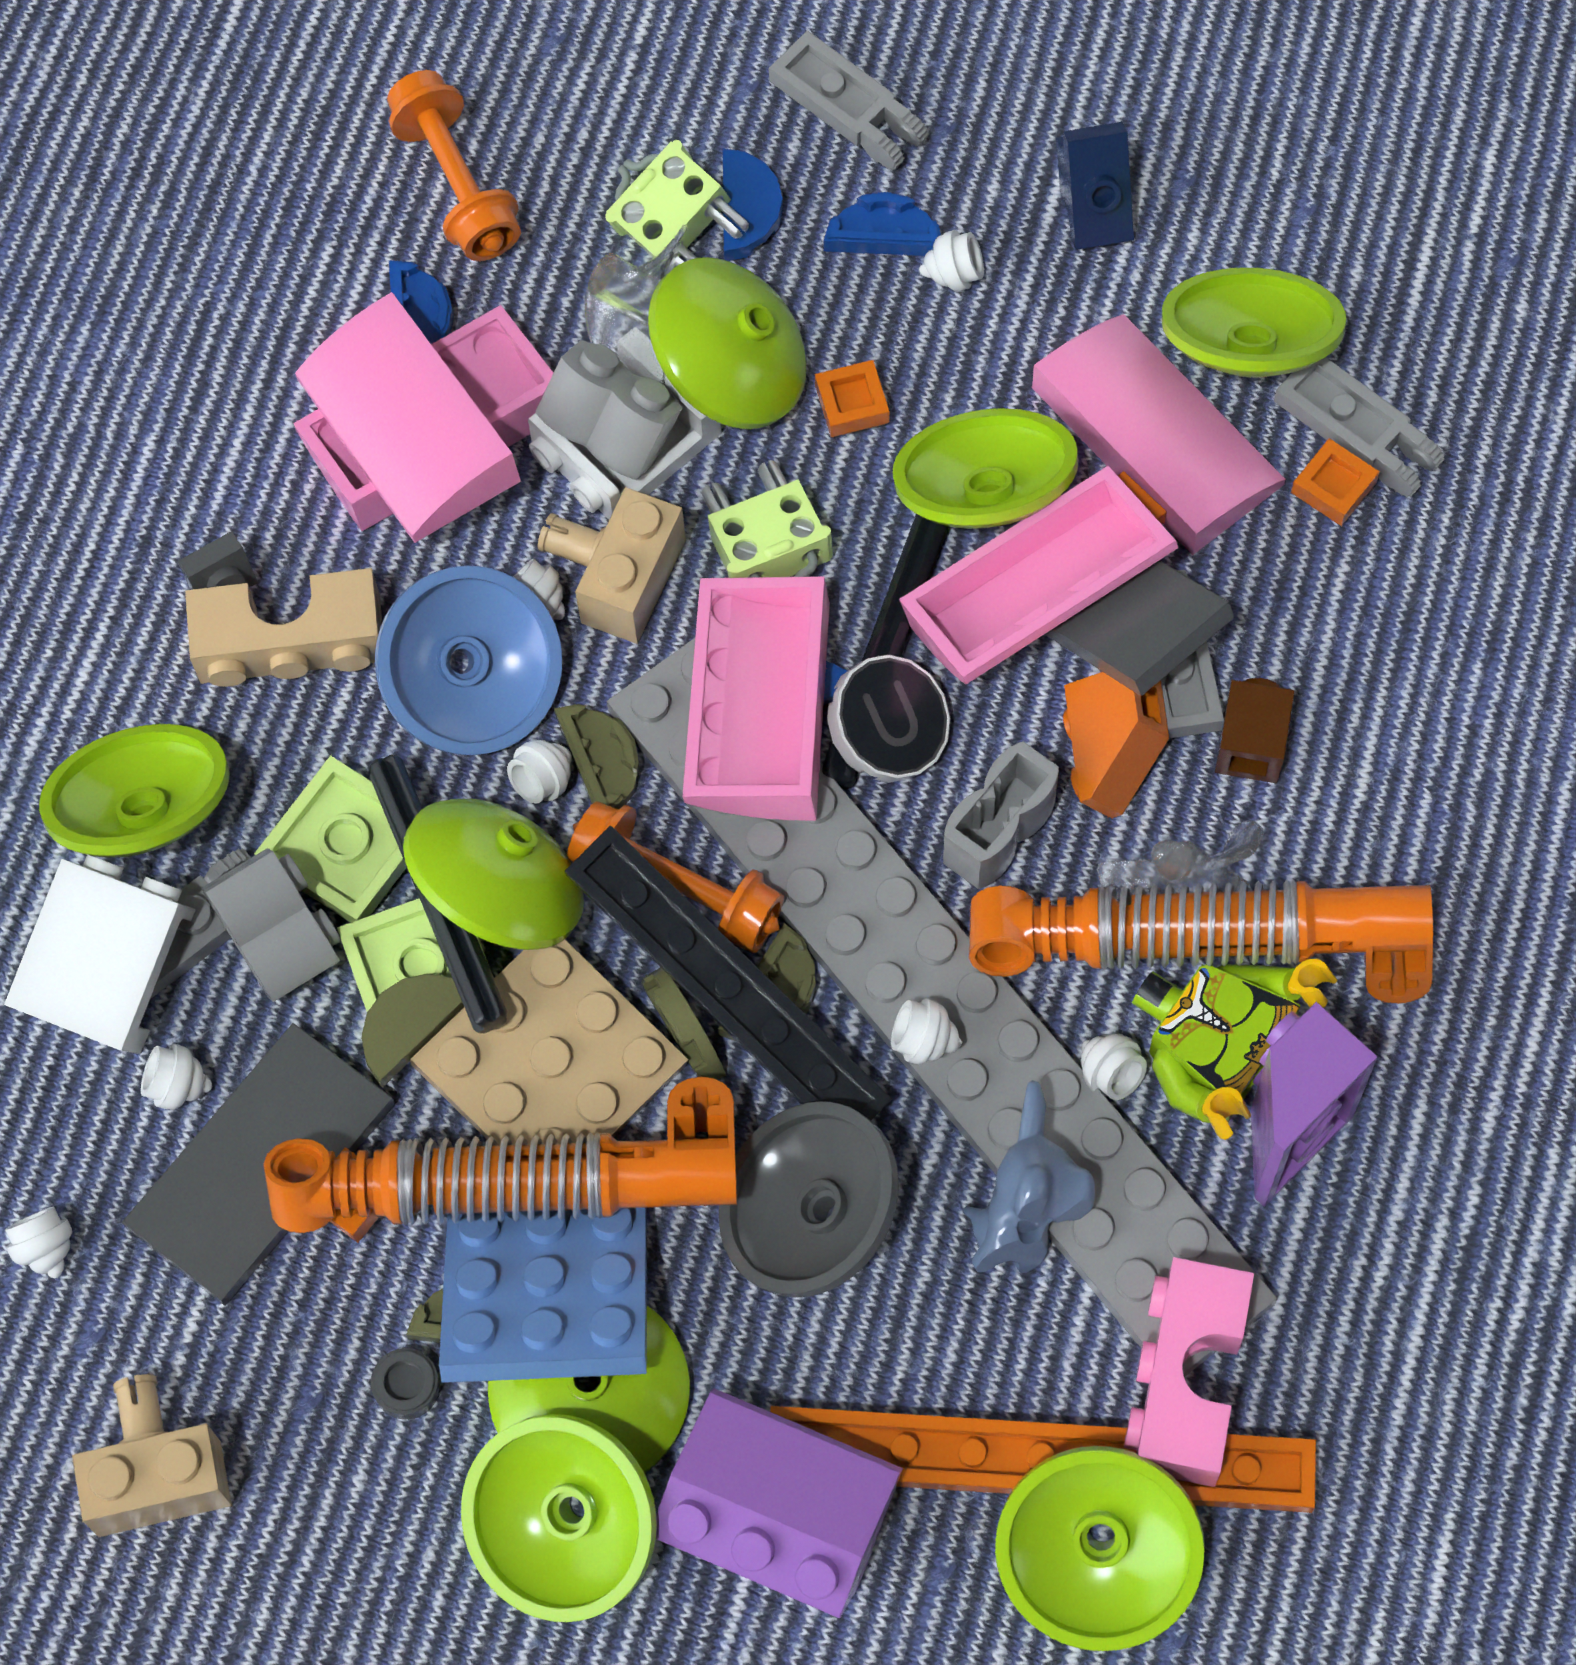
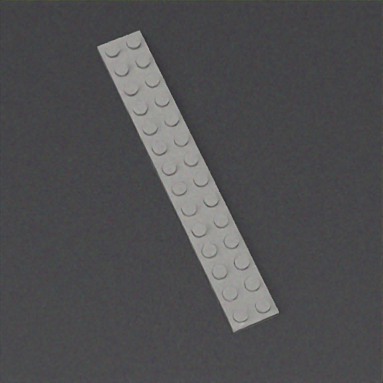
[606,638,1278,1377]

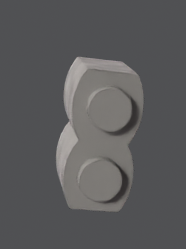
[536,340,682,480]
[943,741,1059,889]
[201,848,341,1002]

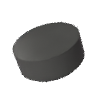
[371,1348,440,1420]

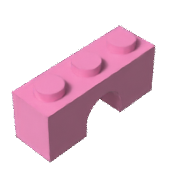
[1124,1257,1254,1487]

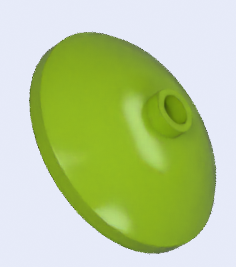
[648,257,806,429]
[1161,267,1346,378]
[893,408,1079,529]
[39,724,230,858]
[403,798,584,950]
[488,1306,690,1474]
[461,1414,657,1622]
[995,1446,1204,1651]

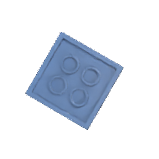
[439,1208,647,1383]

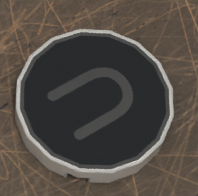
[827,655,950,783]

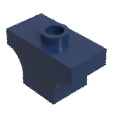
[1056,122,1134,250]

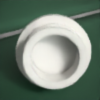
[919,230,984,291]
[513,558,565,620]
[507,740,572,804]
[891,998,962,1065]
[1081,1034,1147,1100]
[141,1044,212,1110]
[5,1207,72,1279]

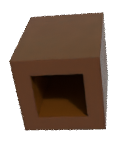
[1215,678,1295,784]

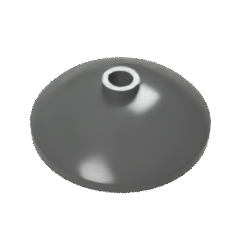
[719,1102,899,1298]

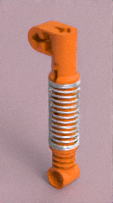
[969,880,1433,1004]
[263,1077,737,1233]

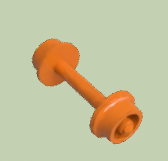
[387,70,521,261]
[567,801,784,953]

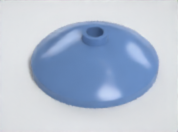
[375,566,562,755]

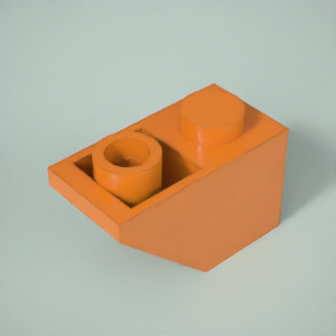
[1063,672,1169,818]

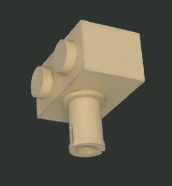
[538,487,686,644]
[72,1374,232,1537]

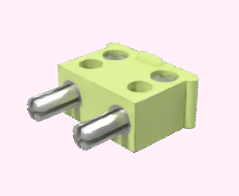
[606,140,749,270]
[701,460,833,578]

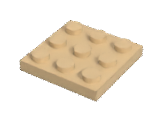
[410,940,688,1145]

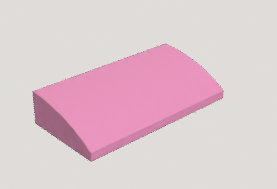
[295,292,521,543]
[293,305,553,532]
[1032,314,1286,555]
[899,466,1178,684]
[682,576,830,821]

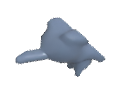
[963,1080,1095,1273]

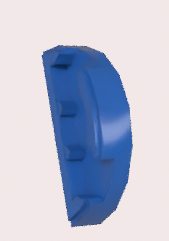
[723,148,783,261]
[823,192,941,256]
[389,260,454,344]

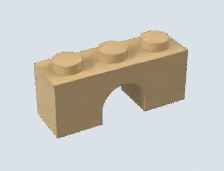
[185,568,382,687]

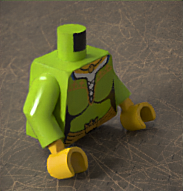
[1132,959,1338,1140]

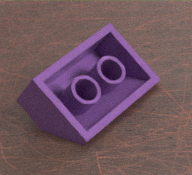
[1251,1002,1377,1207]
[656,1388,903,1619]

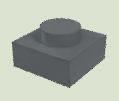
[177,531,258,590]

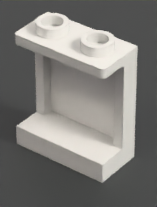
[528,327,721,520]
[4,855,196,1054]

